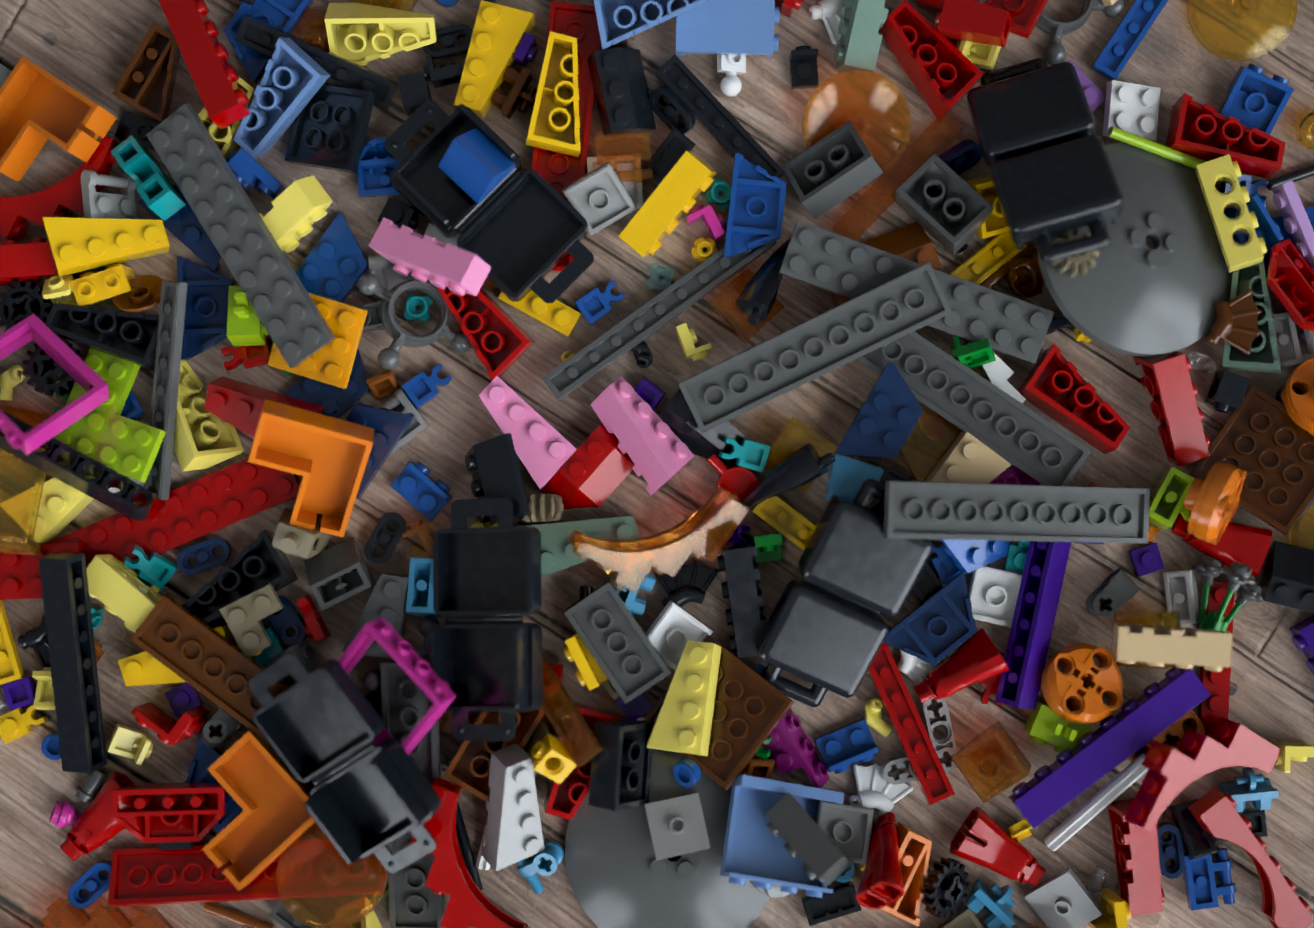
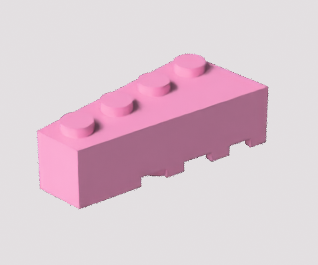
[369,217,491,296]
[478,376,577,490]
[591,376,695,496]

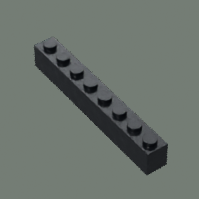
[39,552,107,773]

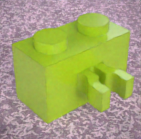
[226,285,269,346]
[1149,467,1195,530]
[1023,701,1092,753]

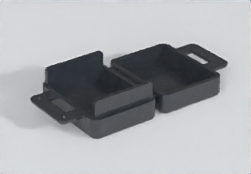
[967,58,1123,262]
[384,101,594,303]
[756,479,933,707]
[428,498,543,741]
[248,653,441,873]

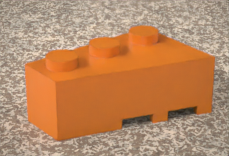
[881,822,932,927]

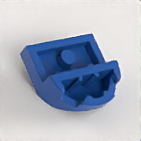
[357,137,401,198]

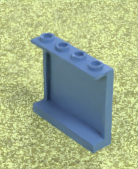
[675,0,779,59]
[720,774,844,898]

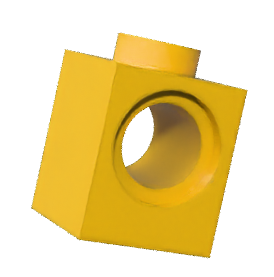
[530,734,577,784]

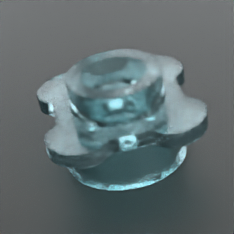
[646,263,676,291]

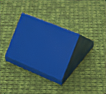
[438,127,516,204]

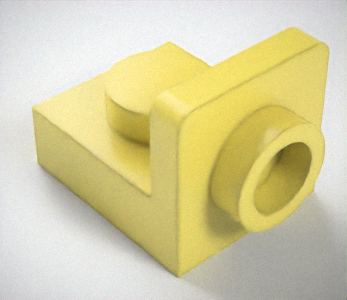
[675,323,712,362]
[1274,741,1314,773]

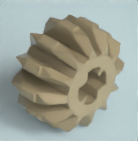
[1052,228,1100,278]
[521,494,564,524]

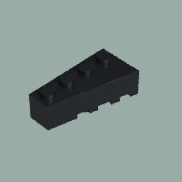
[45,303,159,372]
[183,529,298,628]
[717,545,767,658]

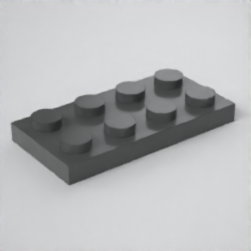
[564,581,671,704]

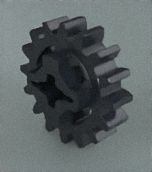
[0,281,53,332]
[22,339,84,397]
[921,857,969,919]

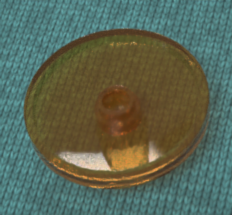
[802,70,911,172]
[276,822,388,928]

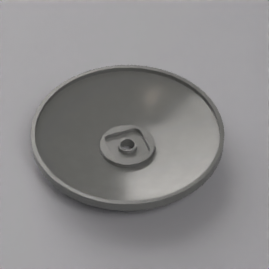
[1037,143,1233,357]
[565,749,770,928]

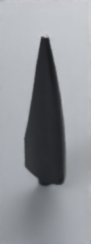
[735,239,790,325]
[730,443,836,519]

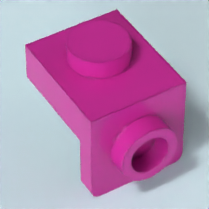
[686,204,727,242]

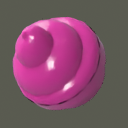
[49,800,80,828]

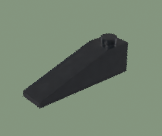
[659,388,752,471]

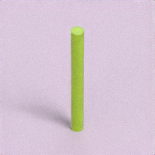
[1107,126,1207,169]

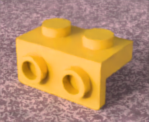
[70,263,135,306]
[563,633,608,691]
[1087,888,1131,928]

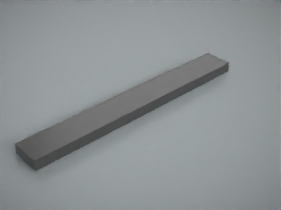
[145,280,188,500]

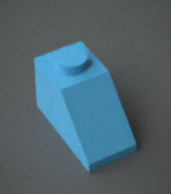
[406,558,442,617]

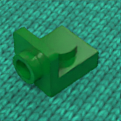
[951,335,996,369]
[752,533,783,563]

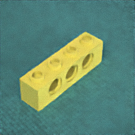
[1196,154,1267,273]

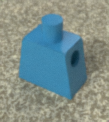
[825,453,884,502]

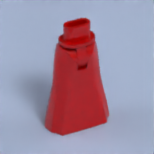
[1171,513,1273,578]
[913,628,1010,703]
[60,772,135,861]
[949,807,1046,887]
[855,812,905,910]

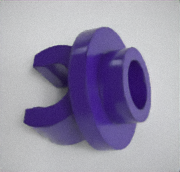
[722,521,750,548]

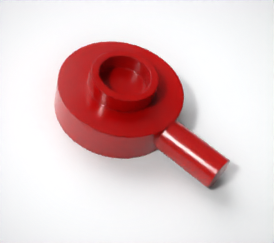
[706,453,758,507]

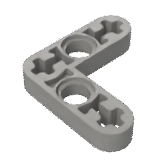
[881,698,959,785]

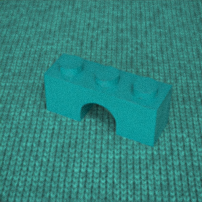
[110,135,186,221]

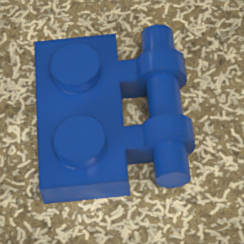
[1183,848,1236,911]

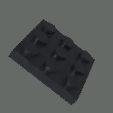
[284,85,376,174]

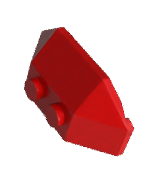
[1267,239,1314,331]
[542,423,635,509]
[111,782,225,843]

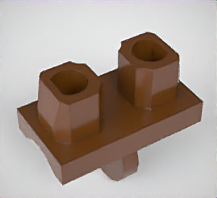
[490,66,537,120]

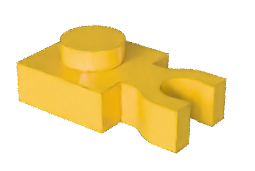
[0,704,49,744]

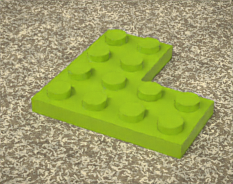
[53,348,166,483]

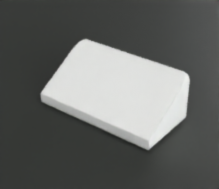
[1163,569,1200,626]

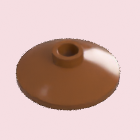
[112,275,163,312]

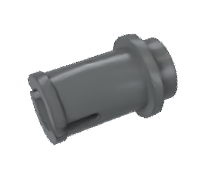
[75,768,108,803]

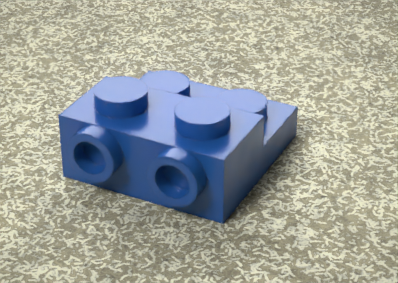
[1218,63,1294,135]
[226,148,286,199]

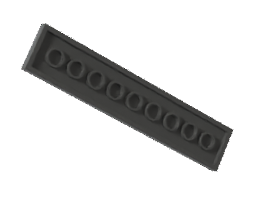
[146,104,336,368]
[778,220,1054,364]
[678,262,953,433]
[857,331,1092,486]
[884,481,1150,544]
[380,661,445,928]

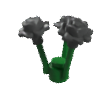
[1192,557,1263,631]

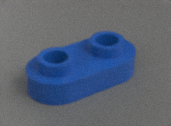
[68,860,112,909]

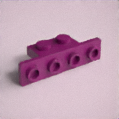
[763,708,830,788]

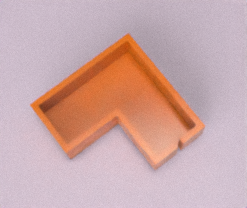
[0,55,117,182]
[248,399,375,538]
[202,730,316,891]

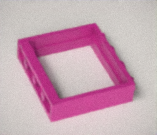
[0,314,109,455]
[338,617,456,755]

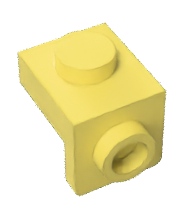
[956,40,1001,70]
[42,274,78,306]
[32,667,56,710]
[106,723,153,765]

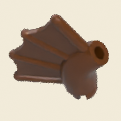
[1205,289,1261,355]

